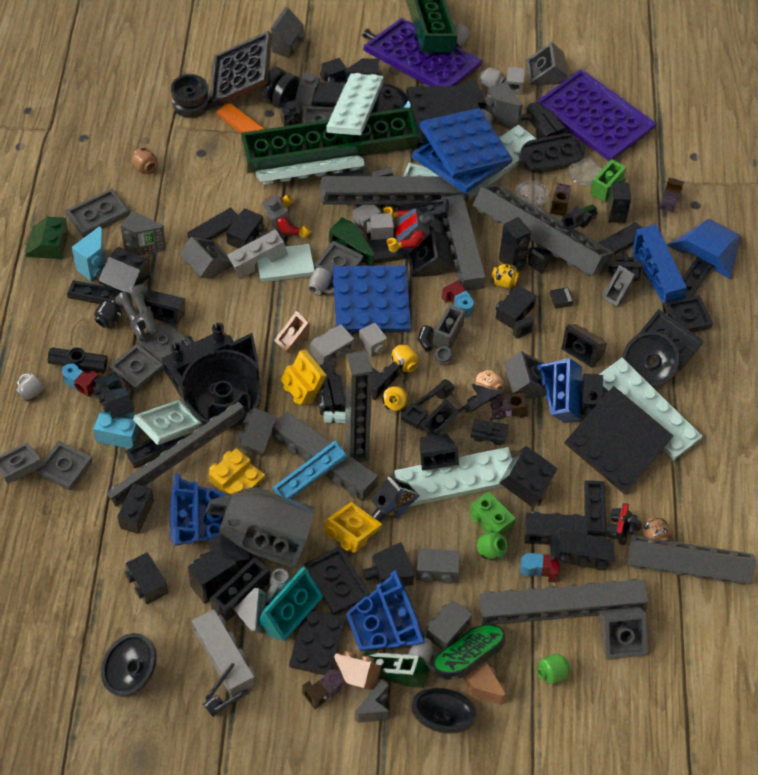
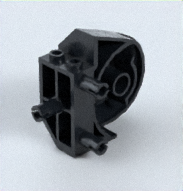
[161,323,261,429]

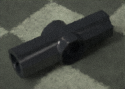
[561,204,599,230]
[47,347,108,372]

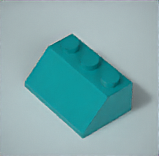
[258,567,323,641]

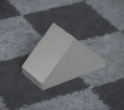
[234,588,266,634]

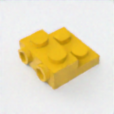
[280,350,327,405]
[208,449,265,495]
[323,502,382,553]

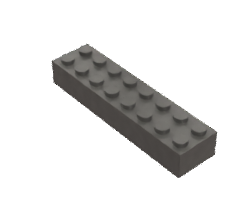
[473,184,615,276]

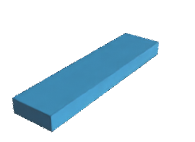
[272,440,348,499]

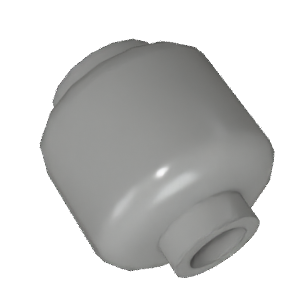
[479,67,505,90]

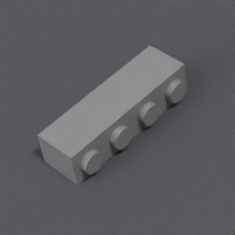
[191,609,256,697]

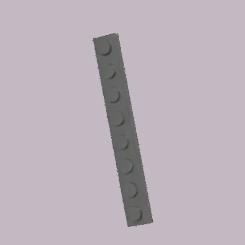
[107,402,246,507]

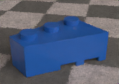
[537,358,582,423]

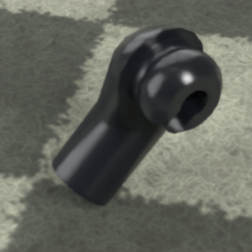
[417,325,433,352]

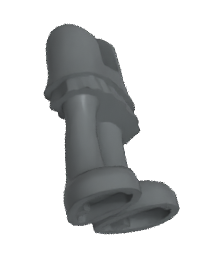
[115,284,158,342]

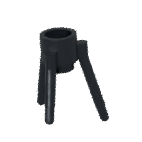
[415,379,455,406]
[203,663,248,717]

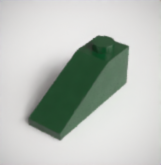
[329,217,375,266]
[364,652,430,688]

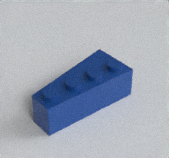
[632,224,687,305]

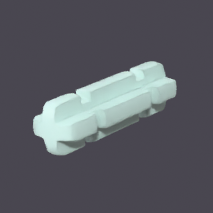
[324,411,345,423]

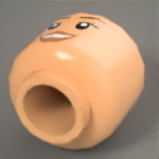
[476,370,504,390]

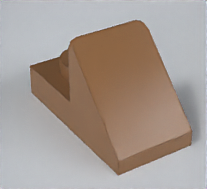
[274,311,310,353]

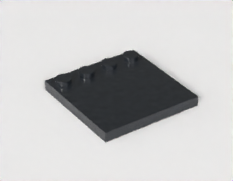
[209,31,273,108]
[406,86,479,143]
[564,386,674,494]

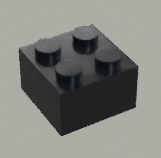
[499,446,558,506]

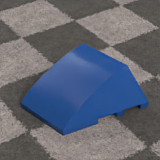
[667,219,740,279]
[170,474,227,546]
[346,570,425,651]

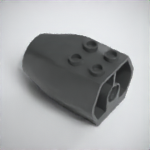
[219,492,314,568]

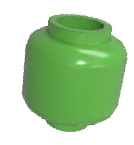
[477,532,508,560]
[537,654,571,685]

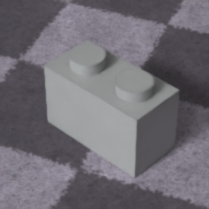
[310,324,354,364]

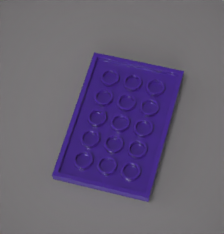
[363,18,482,86]
[536,69,656,161]

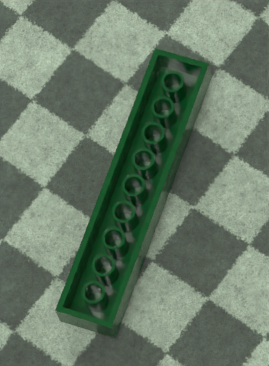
[241,107,419,173]

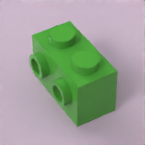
[590,159,626,202]
[469,491,516,536]

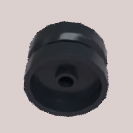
[260,67,300,109]
[171,74,209,118]

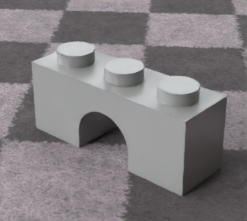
[227,229,288,279]

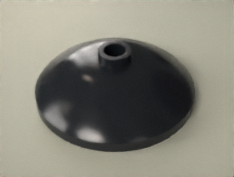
[371,83,408,113]
[622,331,680,387]
[101,633,157,697]
[411,688,477,734]

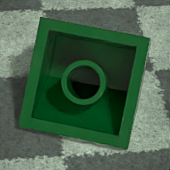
[25,216,68,260]

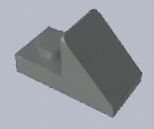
[602,265,637,306]
[355,680,389,723]

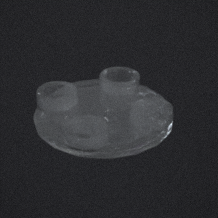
[568,158,602,186]
[514,180,549,208]

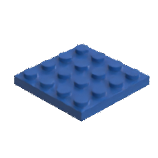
[419,108,513,178]
[412,143,509,194]
[333,266,411,333]

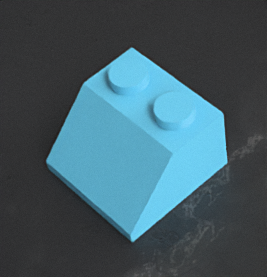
[72,226,106,282]
[93,410,141,449]

